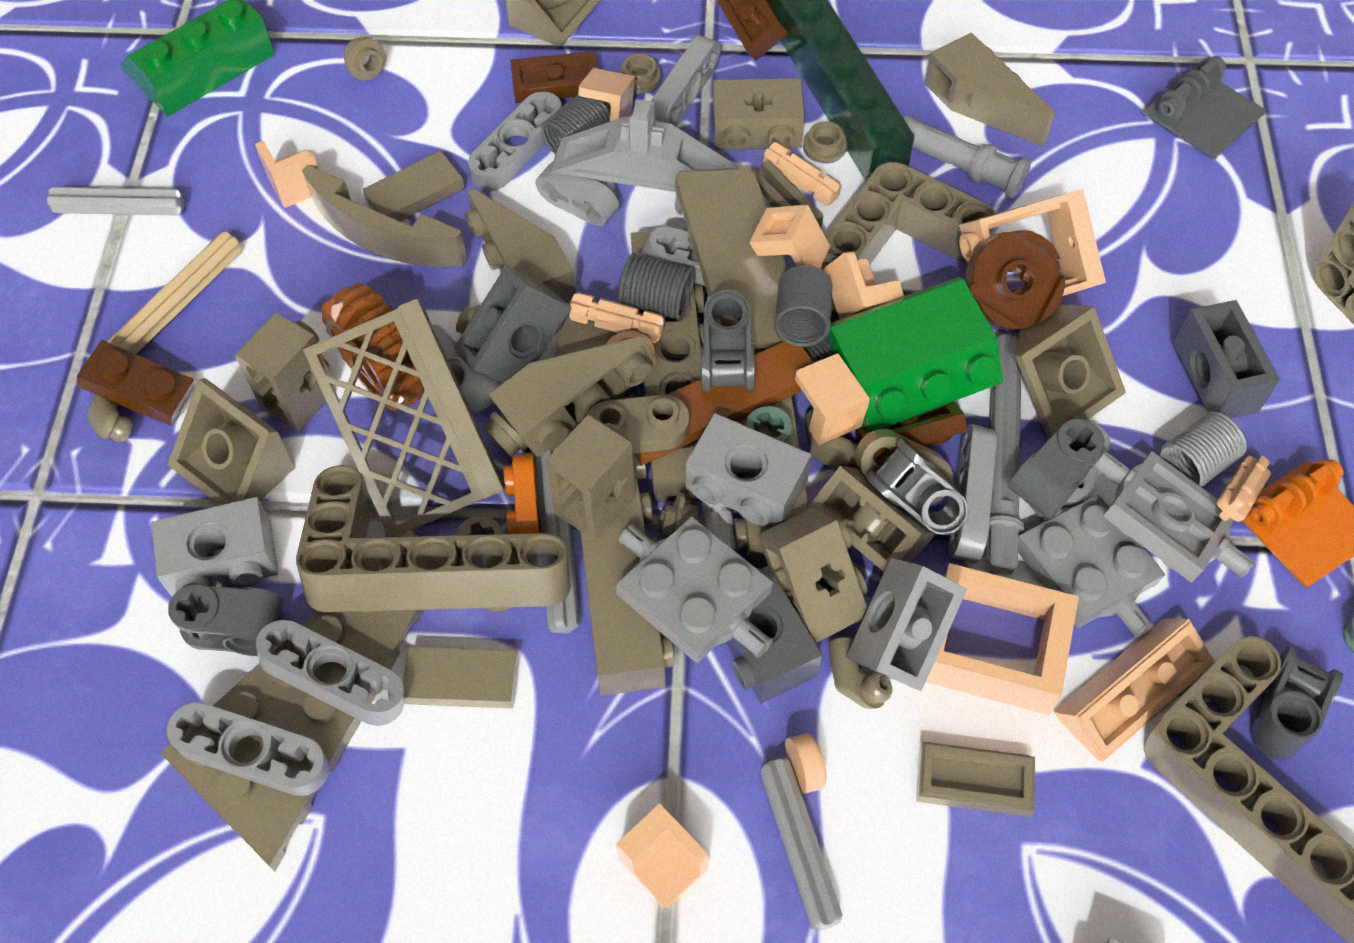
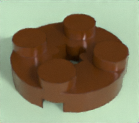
[965,230,1065,330]

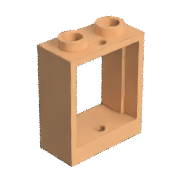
[959,189,1106,296]
[926,563,1079,715]

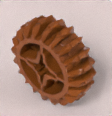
[321,282,425,412]

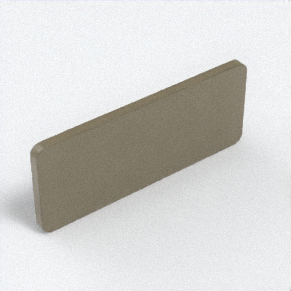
[674,169,788,349]

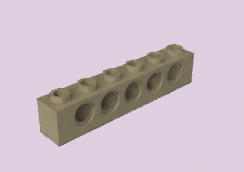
[630,228,704,502]

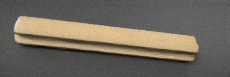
[107,232,242,354]

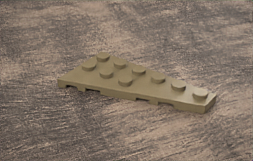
[160,529,425,872]

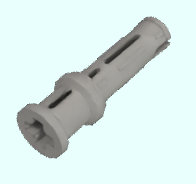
[895,115,1031,199]

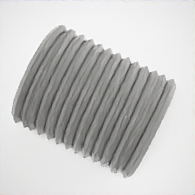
[1160,412,1246,487]

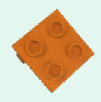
[1242,459,1354,589]

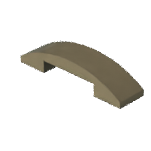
[302,165,468,267]

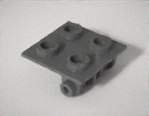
[1143,56,1267,160]

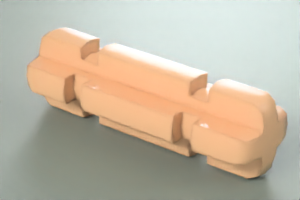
[763,142,842,206]
[569,292,665,343]
[1216,455,1271,522]

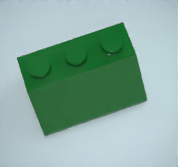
[120,0,275,117]
[828,277,1004,432]

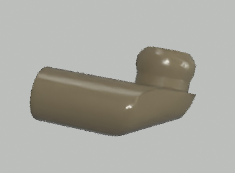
[828,637,893,709]

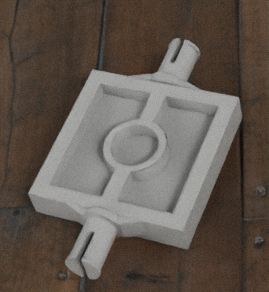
[1092,451,1256,583]
[1018,494,1166,639]
[616,517,773,664]

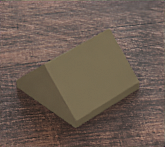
[506,0,600,46]
[167,378,295,506]

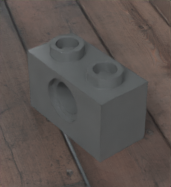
[454,265,571,383]
[1173,300,1280,419]
[720,565,822,703]

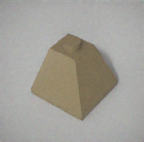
[1015,305,1126,440]

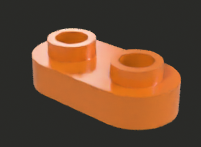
[504,453,541,534]

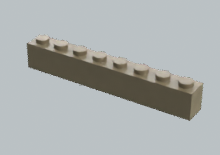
[557,313,674,696]

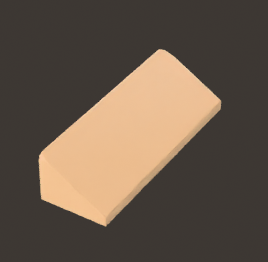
[1054,618,1215,762]

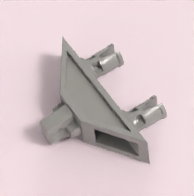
[550,99,738,216]

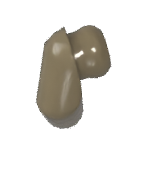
[87,394,133,443]
[805,410,858,470]

